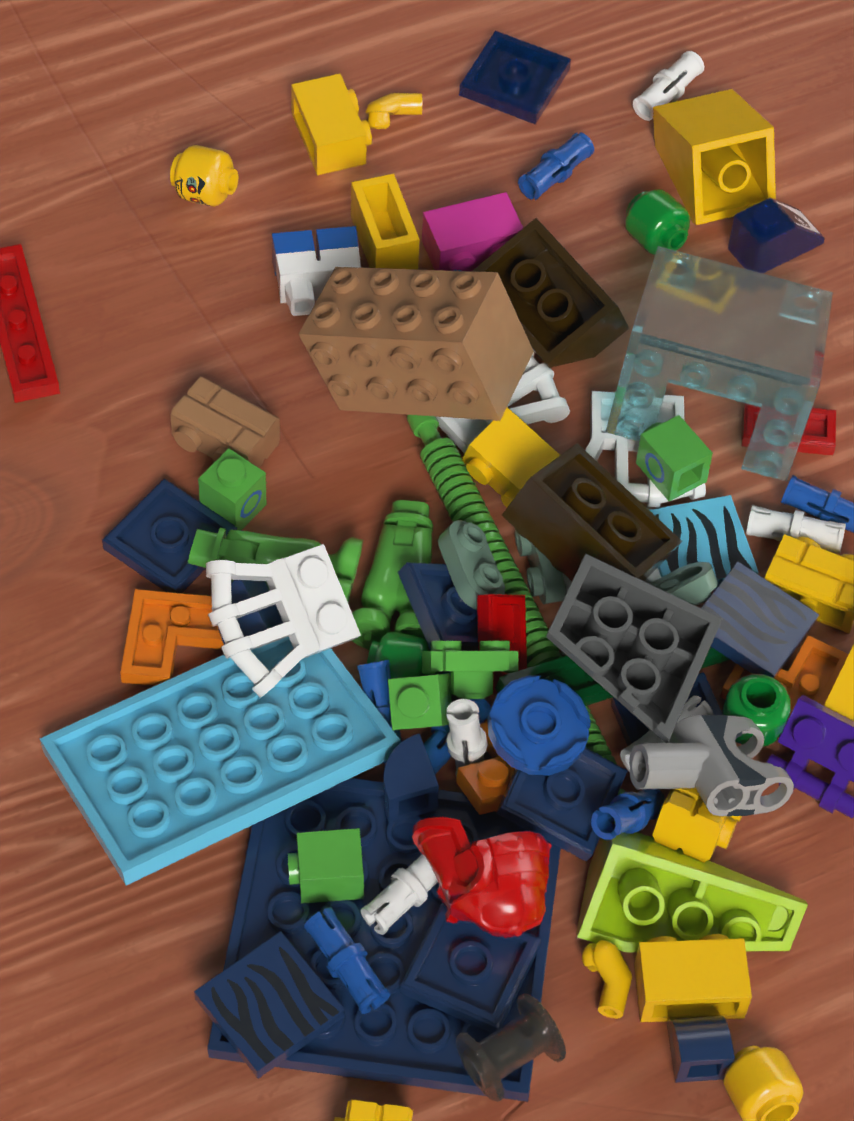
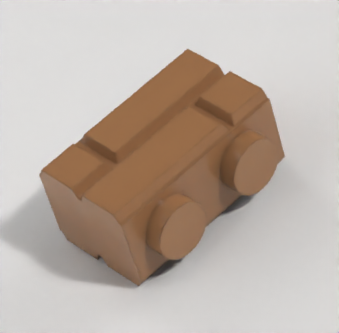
[170,376,280,468]

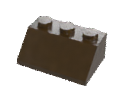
[473,218,629,368]
[502,443,682,581]

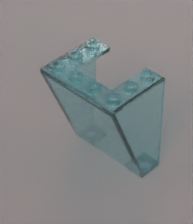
[606,246,833,481]

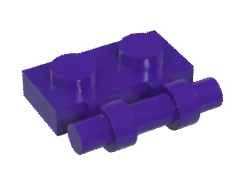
[767,695,854,819]

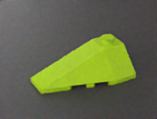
[576,832,808,952]

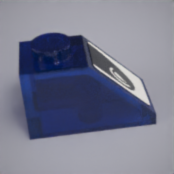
[728,198,825,278]

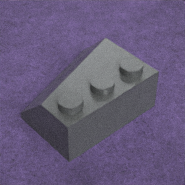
[546,554,722,743]

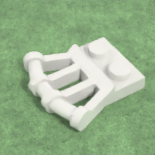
[436,352,570,454]
[585,391,706,508]
[206,544,361,698]

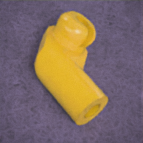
[365,93,422,129]
[582,940,632,1019]

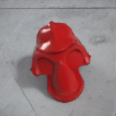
[412,817,552,938]

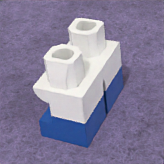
[272,226,361,316]

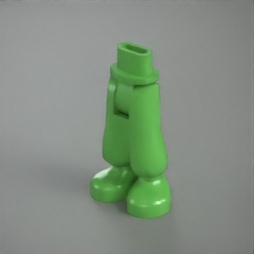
[352,500,433,651]
[188,527,363,603]

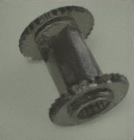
[456,993,566,1102]

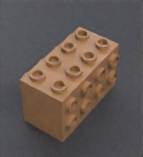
[299,267,534,421]

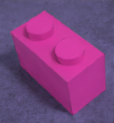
[422,192,523,271]

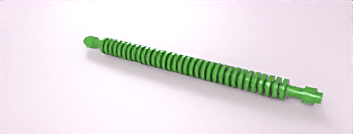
[407,415,626,824]

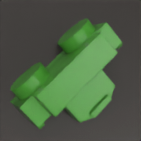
[422,641,518,699]

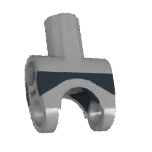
[629,715,794,816]

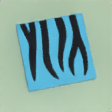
[650,495,759,589]

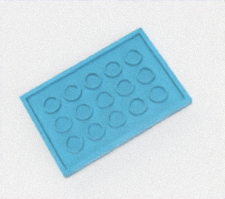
[40,636,401,886]

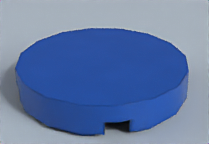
[487,675,590,776]

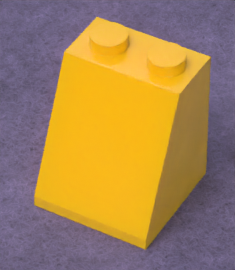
[653,89,776,225]

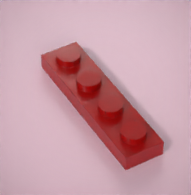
[0,244,60,403]

